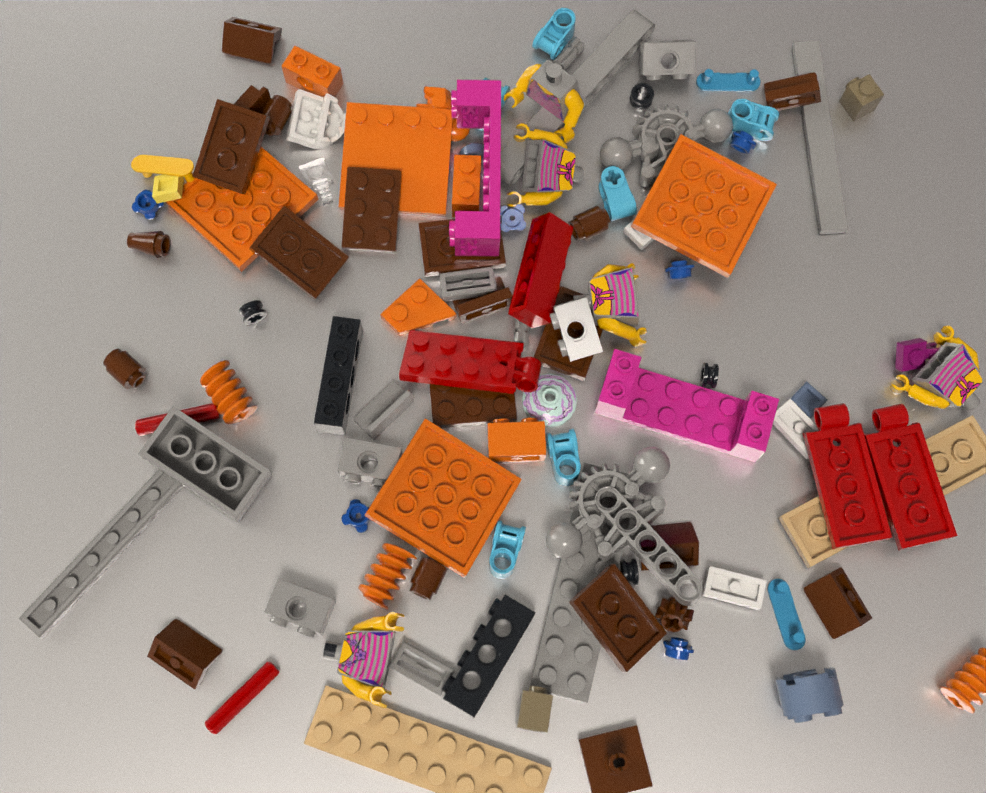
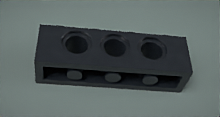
[314,316,363,436]
[441,594,536,718]

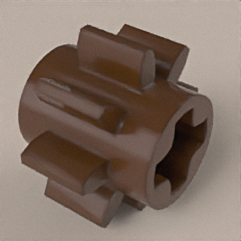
[655,596,694,632]

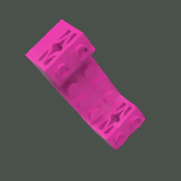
[449,80,501,256]
[594,349,779,462]

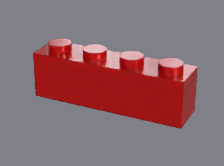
[508,212,574,328]

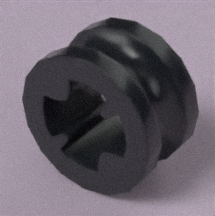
[629,83,654,110]
[239,300,267,325]
[700,363,719,389]
[620,559,639,585]

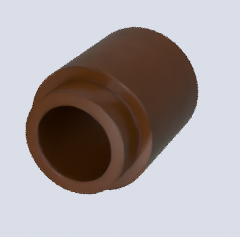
[261,95,292,136]
[568,206,610,241]
[103,349,146,389]
[409,556,448,600]

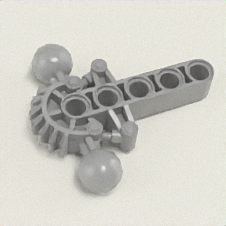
[600,104,733,187]
[546,447,703,606]

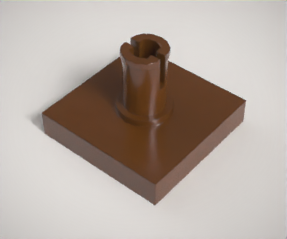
[578,725,653,793]

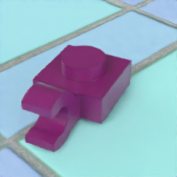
[895,338,941,372]

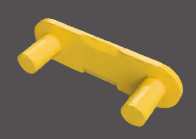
[131,155,195,182]

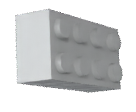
[138,406,272,523]

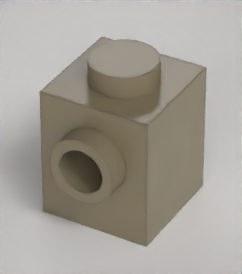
[839,74,884,121]
[516,686,553,733]

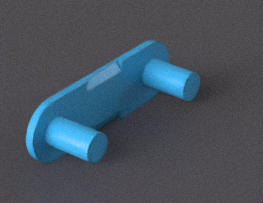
[696,69,761,91]
[767,579,806,650]

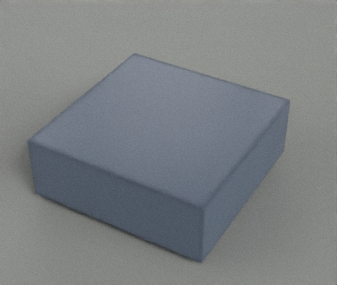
[791,381,828,419]

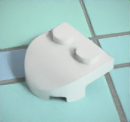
[286,89,346,149]

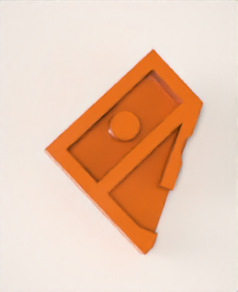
[380,278,457,336]

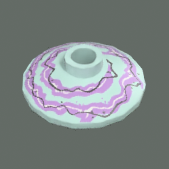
[522,373,577,427]

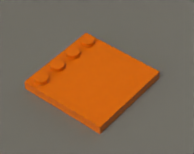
[339,102,453,217]
[631,134,777,278]
[166,147,319,272]
[364,418,522,578]

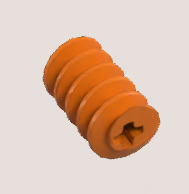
[200,360,258,424]
[358,543,417,610]
[940,647,986,714]

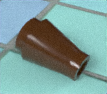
[127,231,171,258]

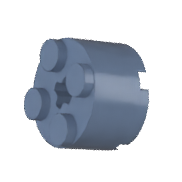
[775,668,844,723]

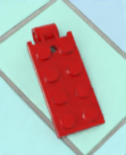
[399,330,542,394]
[803,403,892,550]
[864,404,957,551]

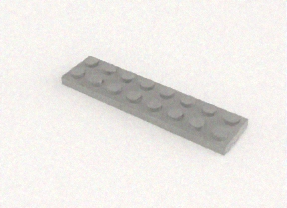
[530,463,634,704]

